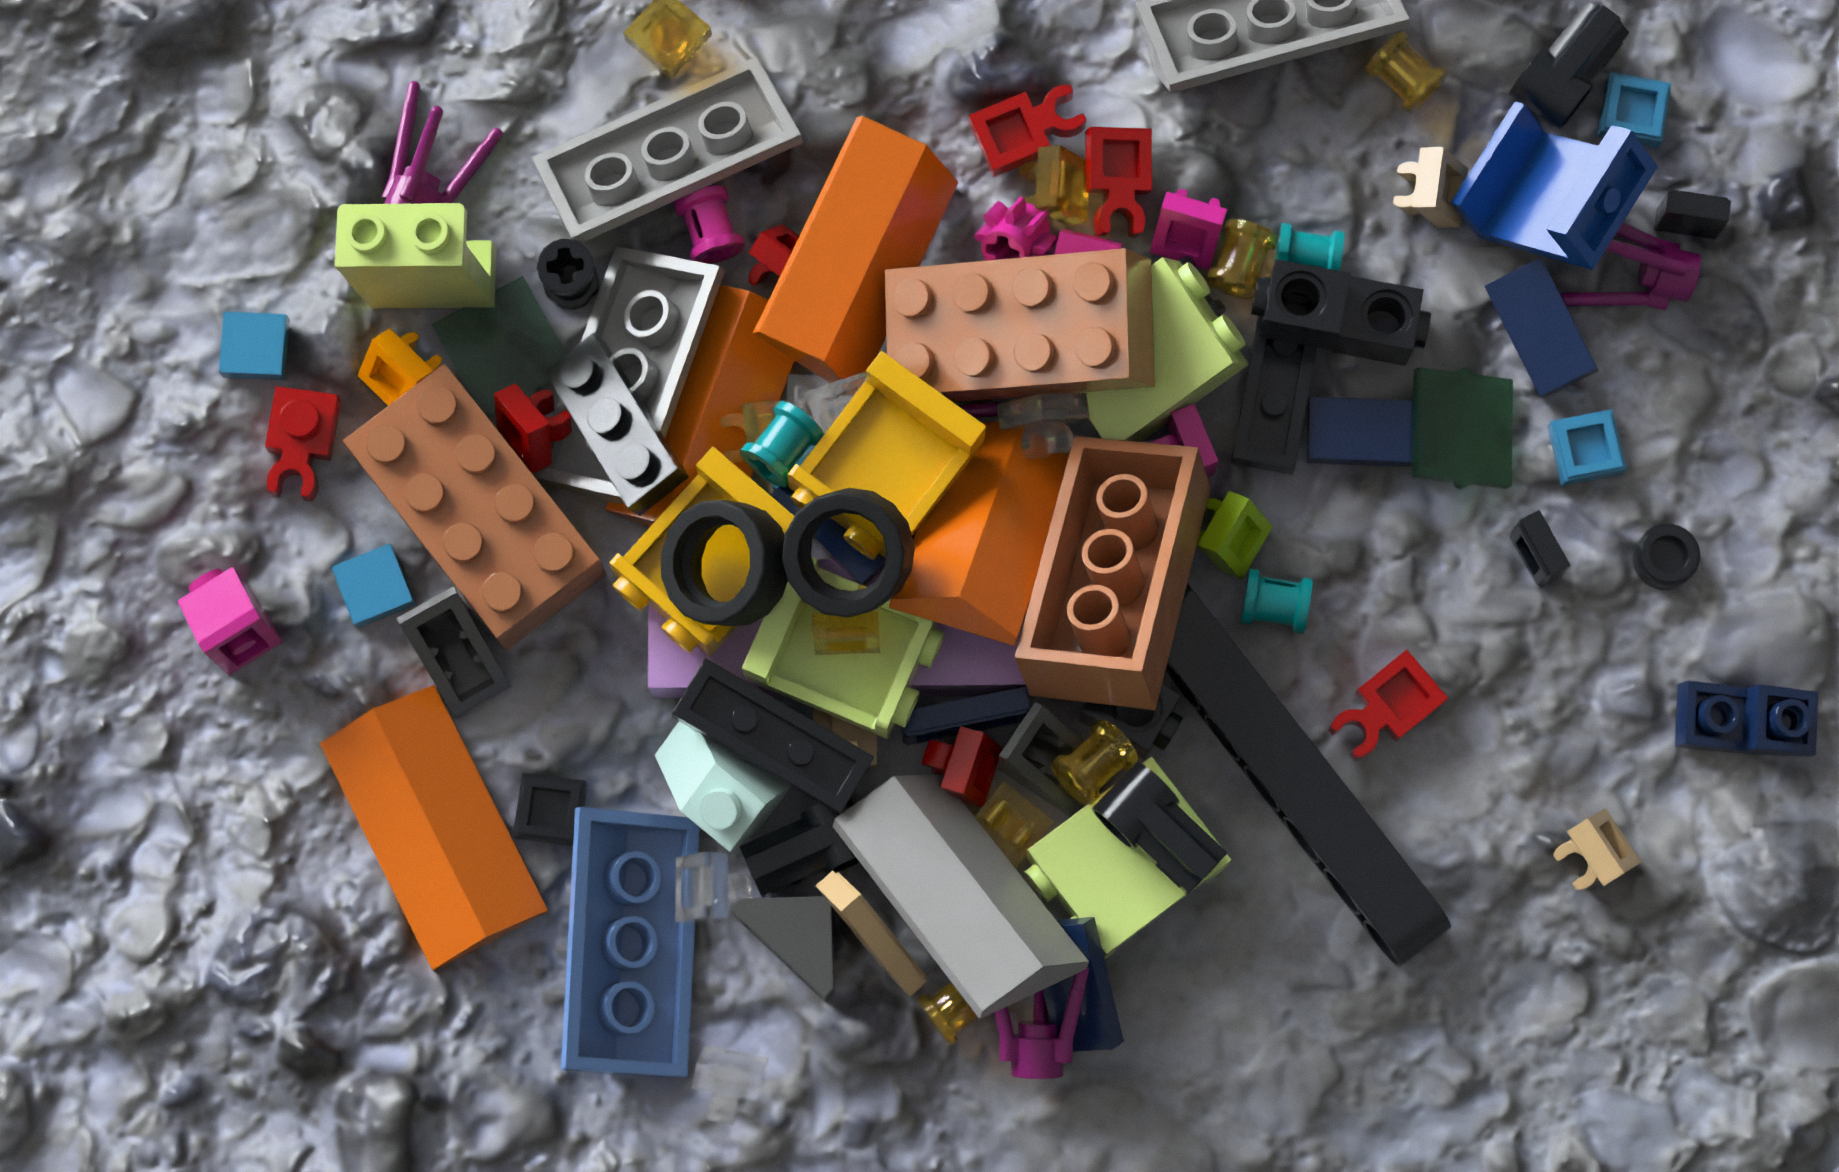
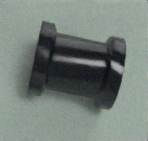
[537,238,599,310]

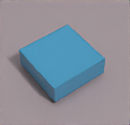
[1597,72,1672,148]
[219,312,290,380]
[1547,409,1627,486]
[331,543,416,628]

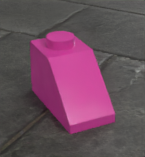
[178,567,283,676]

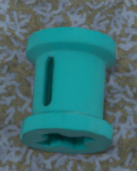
[1275,223,1345,271]
[740,401,824,487]
[1240,568,1313,634]

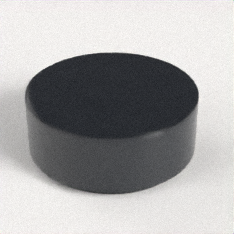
[1633,524,1700,590]

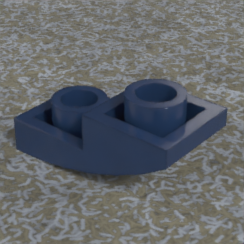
[1675,680,1818,757]

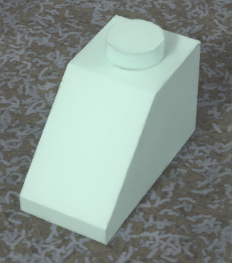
[655,721,791,852]

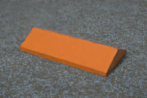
[753,116,959,397]
[605,285,796,527]
[889,420,1069,646]
[320,685,549,971]

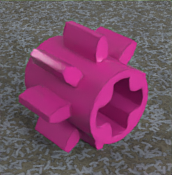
[974,197,1058,261]

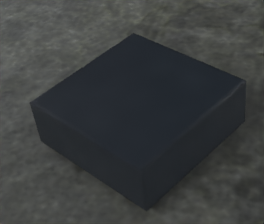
[1654,189,1731,239]
[1509,510,1571,588]
[513,773,588,846]

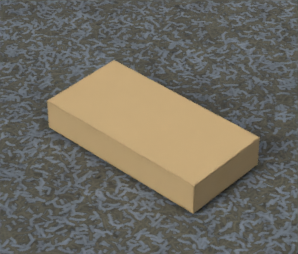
[816,871,927,996]

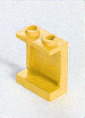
[787,351,986,560]
[609,446,813,657]

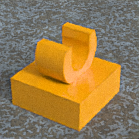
[357,328,442,406]

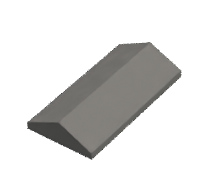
[1135,0,1410,93]
[532,56,804,243]
[533,246,725,504]
[833,774,1089,1019]

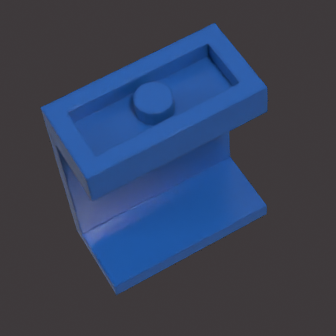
[1450,102,1658,270]

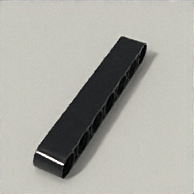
[1165,583,1451,967]

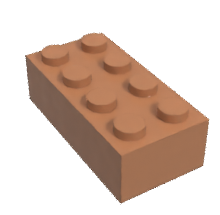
[885,248,1155,402]
[342,363,607,651]
[1014,436,1211,710]

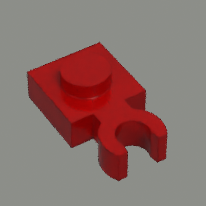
[969,85,1086,177]
[1085,127,1152,238]
[265,386,342,502]
[1328,649,1448,761]

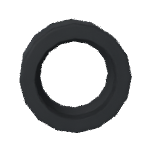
[782,488,915,618]
[661,500,788,626]

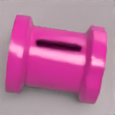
[673,185,745,264]

